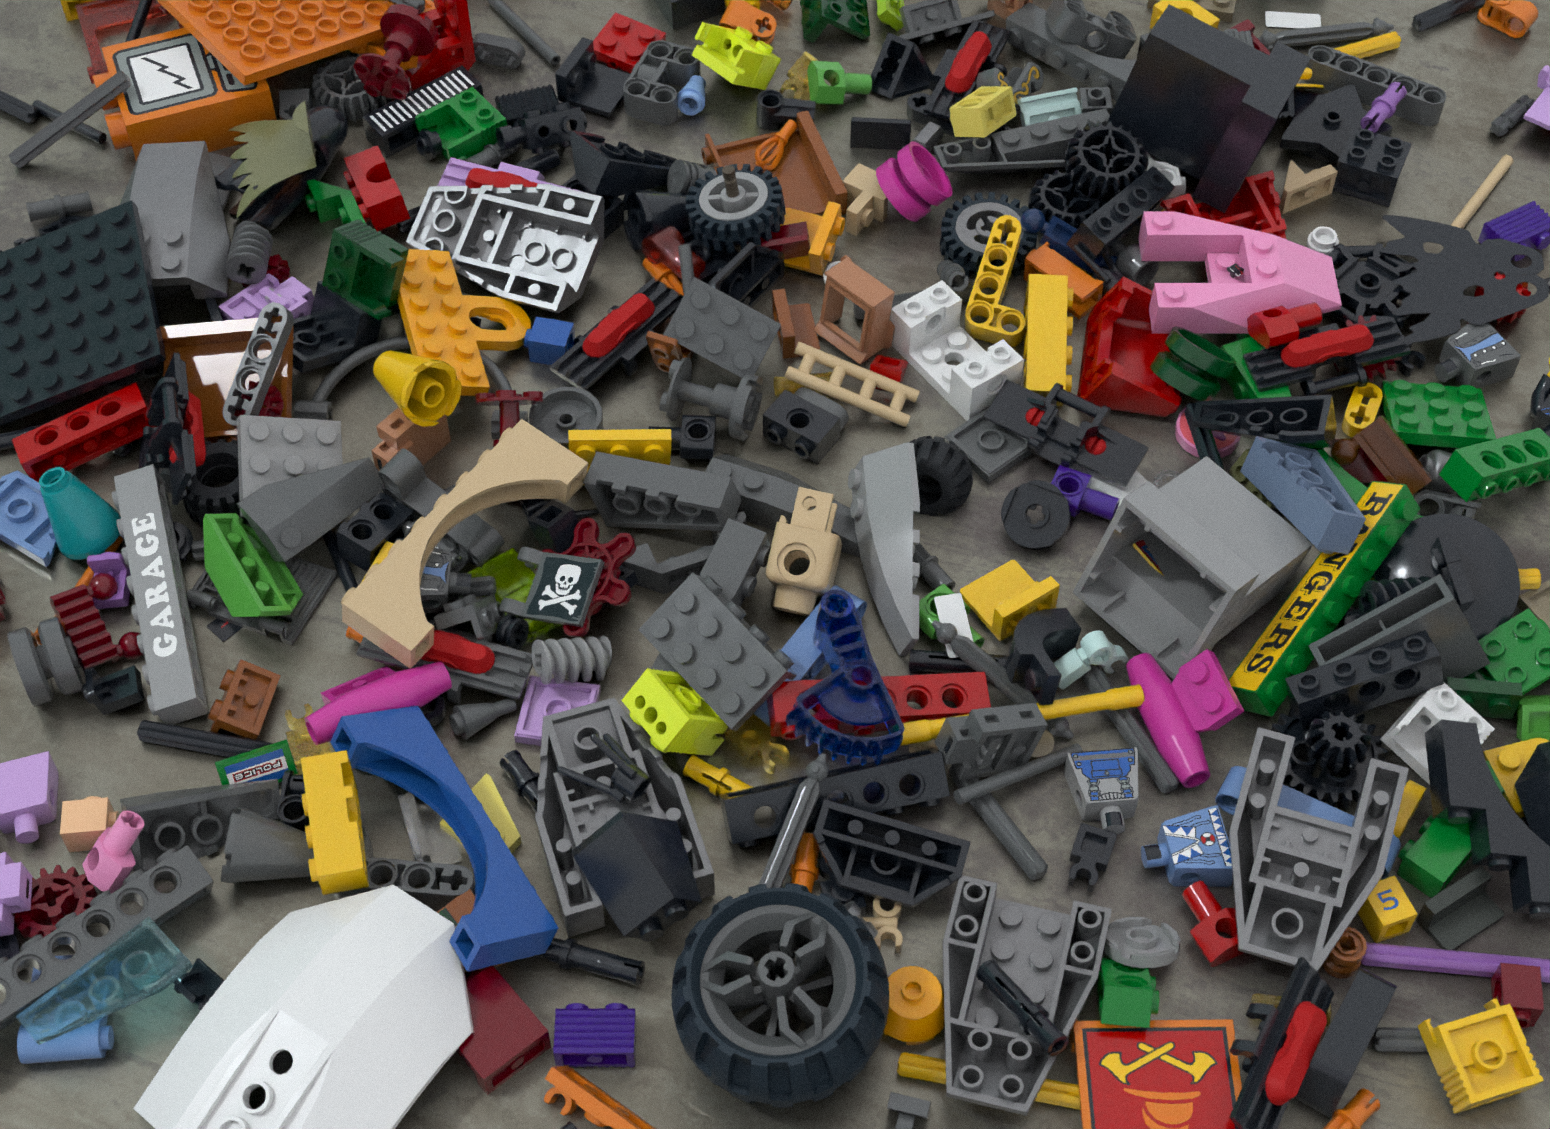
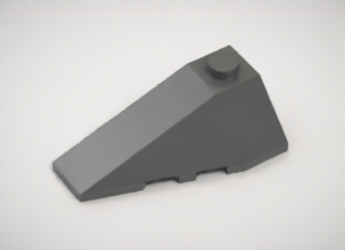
[237,457,382,562]
[120,779,280,872]

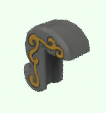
[976,62,1044,112]

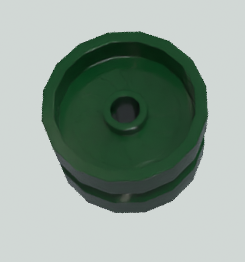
[1150,326,1237,401]

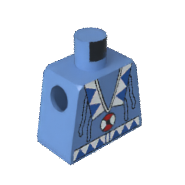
[1141,805,1233,887]

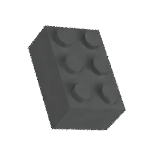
[663,277,781,378]

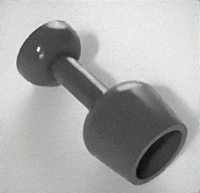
[1110,241,1159,286]

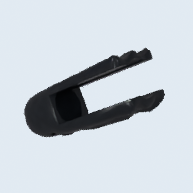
[214,105,349,230]

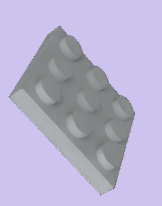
[237,415,343,517]

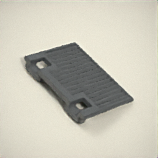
[186,556,338,645]

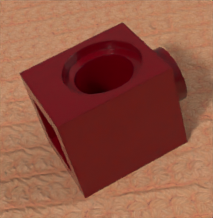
[1491,963,1544,1029]

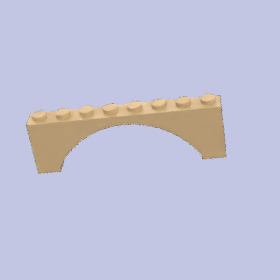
[341,419,588,669]

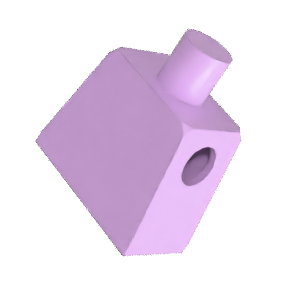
[0,751,59,844]

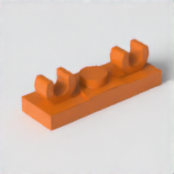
[544,1065,656,1129]

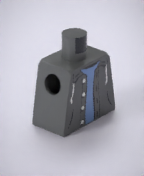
[1435,323,1521,388]
[396,539,472,613]

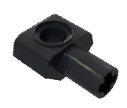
[648,415,716,459]

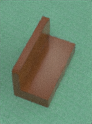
[772,289,820,359]

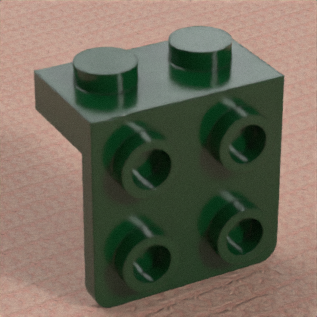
[800,0,870,43]
[1445,667,1523,719]

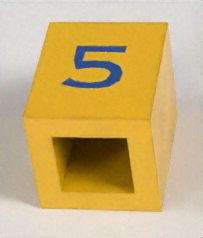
[1358,875,1418,943]

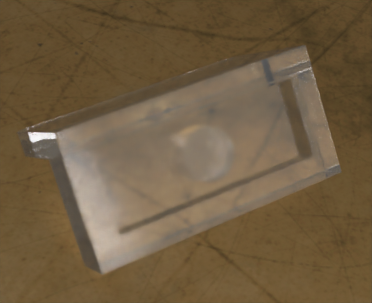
[398,793,462,865]

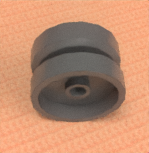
[529,387,604,449]
[7,616,83,707]

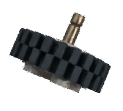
[685,164,786,252]

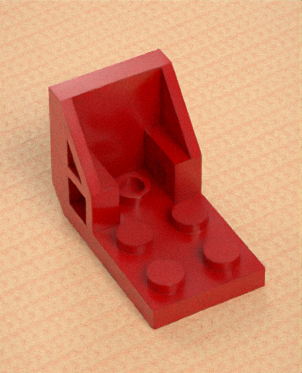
[405,0,476,91]

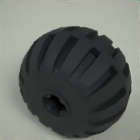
[909,436,973,516]

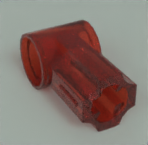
[642,226,705,279]

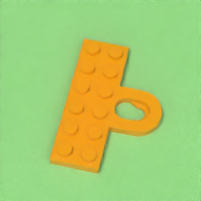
[397,249,531,396]

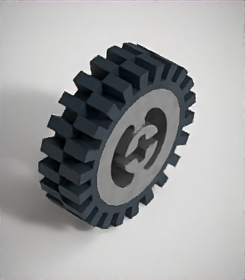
[940,192,1038,279]

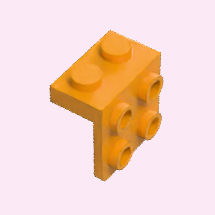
[780,201,845,276]

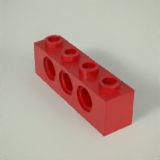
[12,382,158,482]

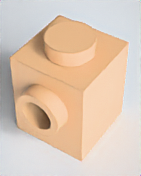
[60,796,120,852]

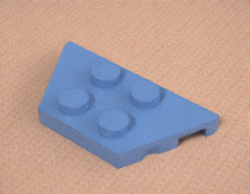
[0,470,57,567]

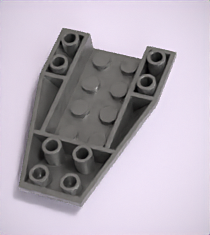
[943,875,1112,1116]

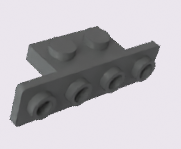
[881,0,995,47]

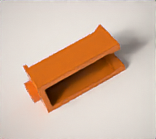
[1024,242,1104,320]

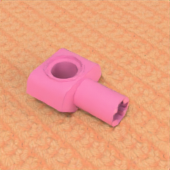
[82,811,145,894]

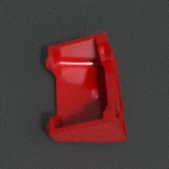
[1077,276,1182,417]

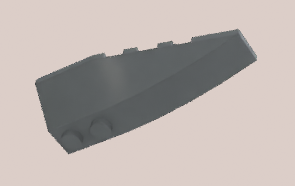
[705,454,861,558]
[651,518,771,672]

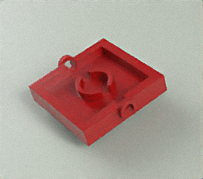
[593,12,666,73]

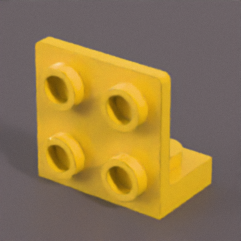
[959,560,1060,641]

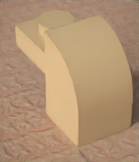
[842,163,888,236]

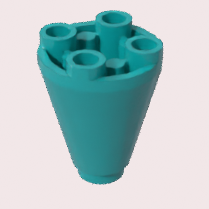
[39,467,121,560]

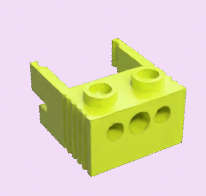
[692,22,781,90]
[621,668,728,756]

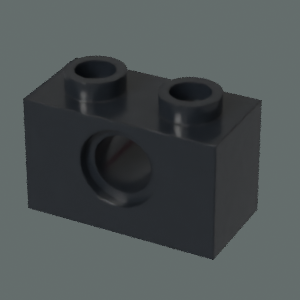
[763,390,840,465]

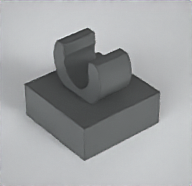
[887,1092,931,1129]

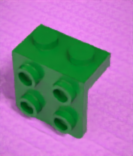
[1478,608,1550,695]

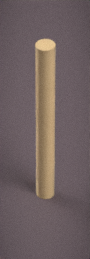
[1451,155,1513,229]

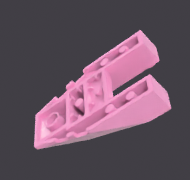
[1138,211,1342,334]

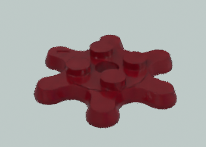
[535,518,636,637]

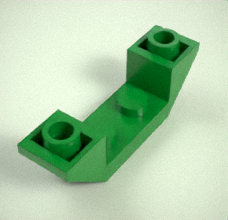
[305,179,365,225]

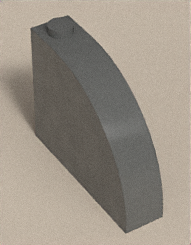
[1308,574,1490,699]

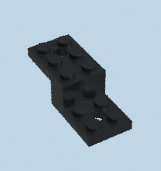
[293,280,400,373]

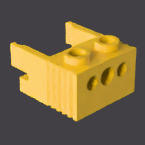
[1417,998,1544,1114]

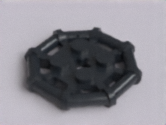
[1327,242,1417,329]

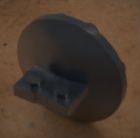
[1374,514,1520,640]

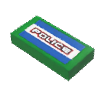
[215,739,298,785]

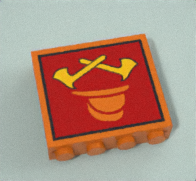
[1069,1019,1242,1129]

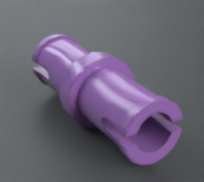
[1360,82,1407,133]

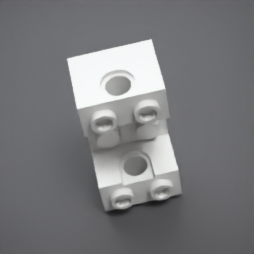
[890,280,1024,421]

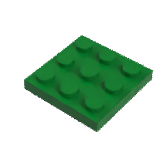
[1381,380,1496,448]

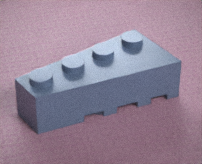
[1240,436,1366,555]

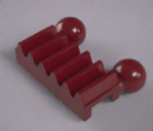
[50,573,143,674]

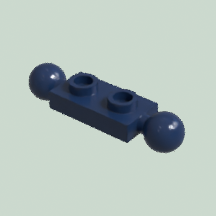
[1020,208,1118,274]

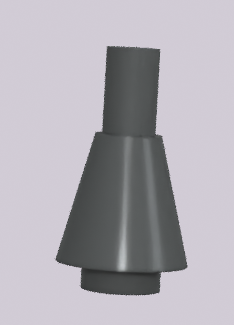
[449,697,517,740]

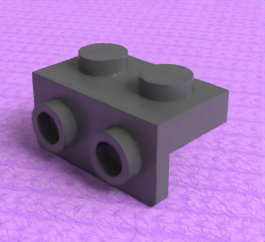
[434,593,505,640]

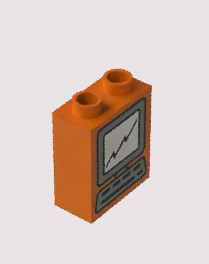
[93,27,277,161]

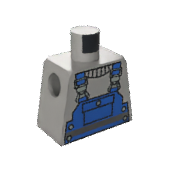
[1064,747,1139,835]

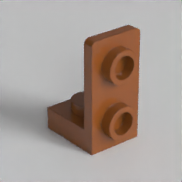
[646,331,694,373]

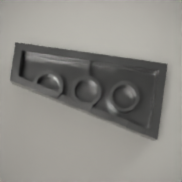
[583,451,742,531]

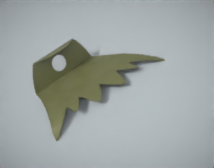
[229,101,317,218]

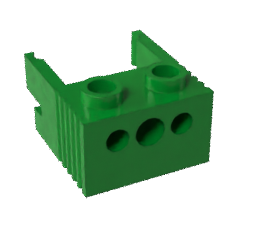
[415,86,507,161]

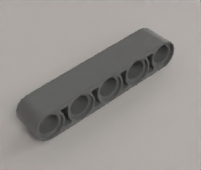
[1306,45,1447,126]

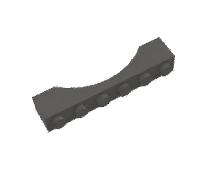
[1006,2,1136,101]

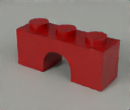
[343,145,410,231]

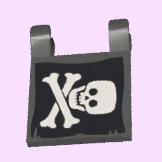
[499,547,605,627]

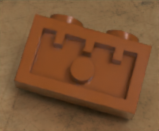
[207,659,281,740]

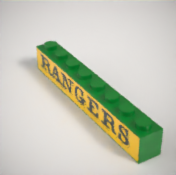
[1228,481,1420,717]

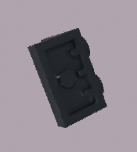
[555,37,630,117]
[1333,127,1412,207]

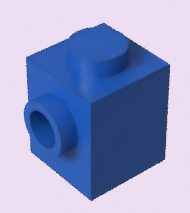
[524,317,575,365]

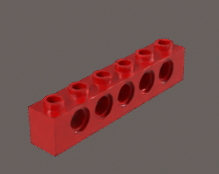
[767,672,991,740]

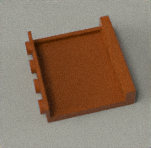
[701,111,848,216]
[160,315,294,444]

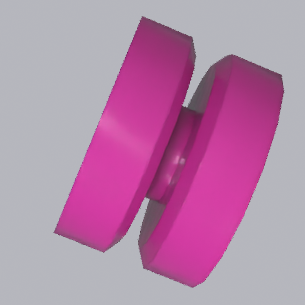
[876,141,952,222]

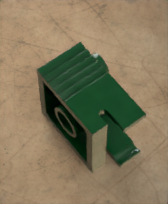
[322,219,409,320]

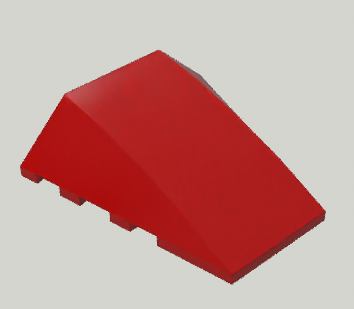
[1160,170,1287,240]

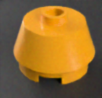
[883,966,945,1045]

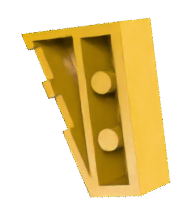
[301,750,369,895]

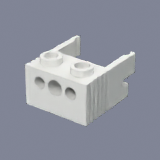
[1381,683,1495,785]

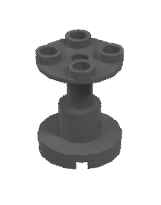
[660,357,763,441]

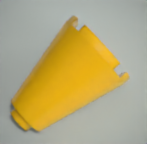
[373,350,462,427]

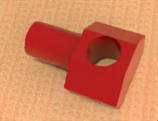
[1247,302,1322,348]
[1182,881,1245,967]

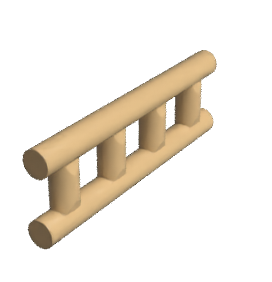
[784,342,920,427]

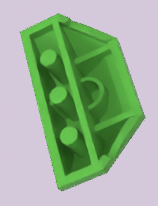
[203,513,303,617]

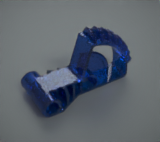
[785,589,905,766]

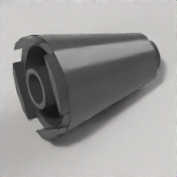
[221,806,314,883]

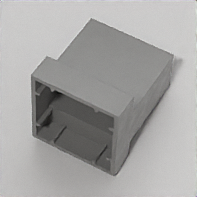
[1073,456,1313,680]

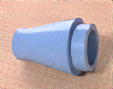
[677,75,706,116]

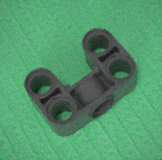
[1045,0,1137,59]
[623,40,701,126]

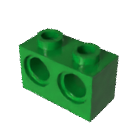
[1096,958,1159,1028]

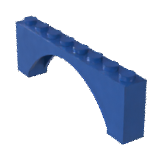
[330,706,559,972]

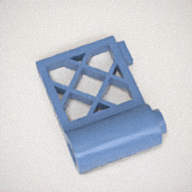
[17,955,122,1064]

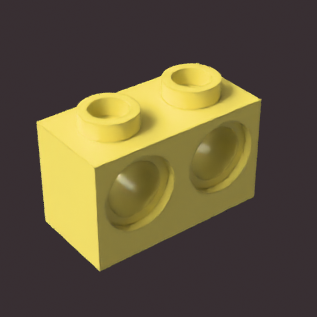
[949,86,1017,138]

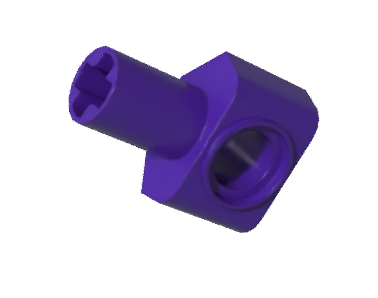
[1051,465,1120,520]

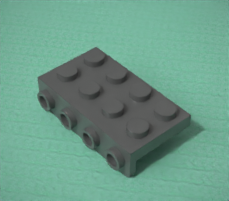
[638,572,797,731]

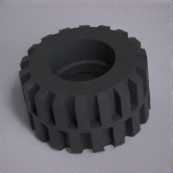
[183,439,249,527]

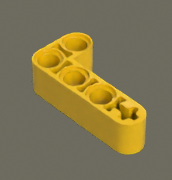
[965,215,1025,347]

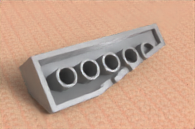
[848,442,920,656]

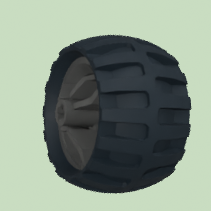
[672,883,889,1108]

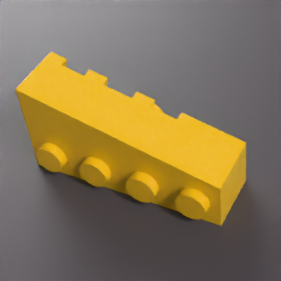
[1023,274,1073,406]

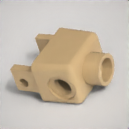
[766,487,843,616]

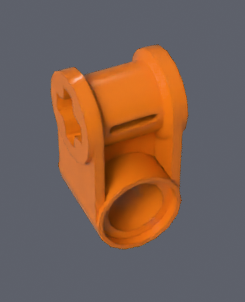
[719,0,777,45]
[1477,0,1539,38]

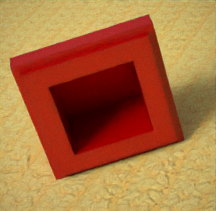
[869,355,908,391]

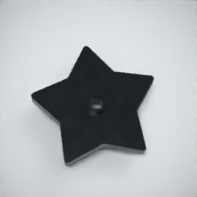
[1280,84,1392,165]

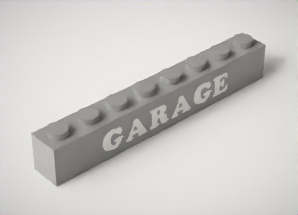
[112,464,209,725]

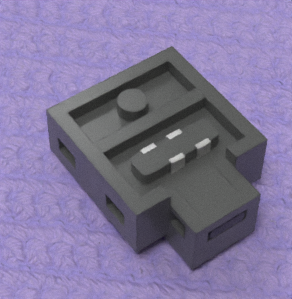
[935,703,1048,780]

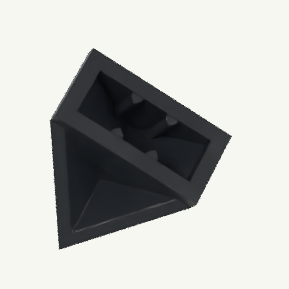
[871,32,933,99]

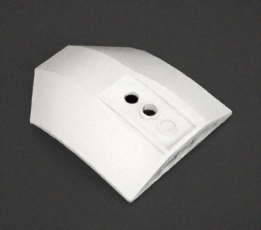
[133,885,474,1129]

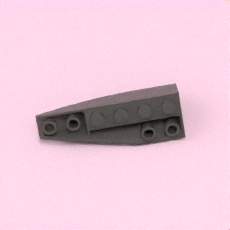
[933,108,1110,174]

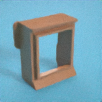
[813,255,895,365]

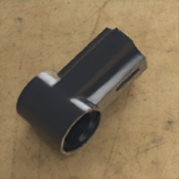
[756,89,816,130]

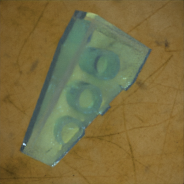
[16,916,193,1045]

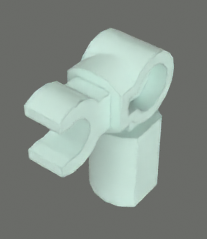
[1054,630,1129,690]

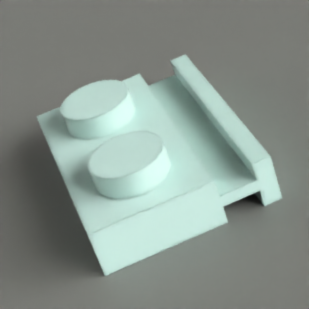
[1017,87,1082,127]

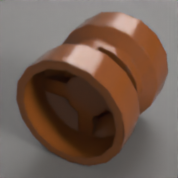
[1322,926,1367,979]

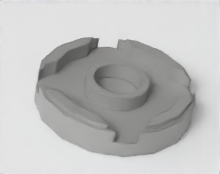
[1103,917,1181,968]

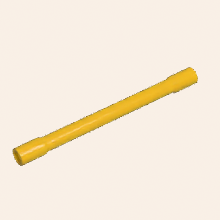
[893,684,1144,746]

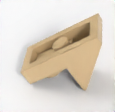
[1279,160,1338,214]

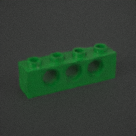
[1439,428,1550,502]

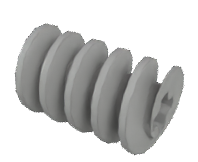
[531,636,612,685]

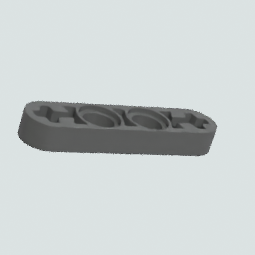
[222,302,294,428]

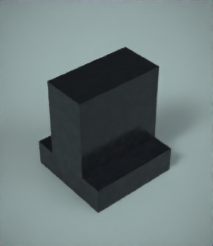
[1105,4,1311,213]

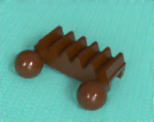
[1330,415,1433,495]

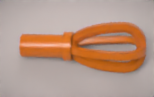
[755,120,798,171]

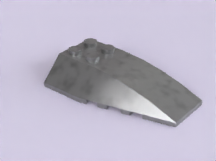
[120,141,231,299]
[406,184,604,313]

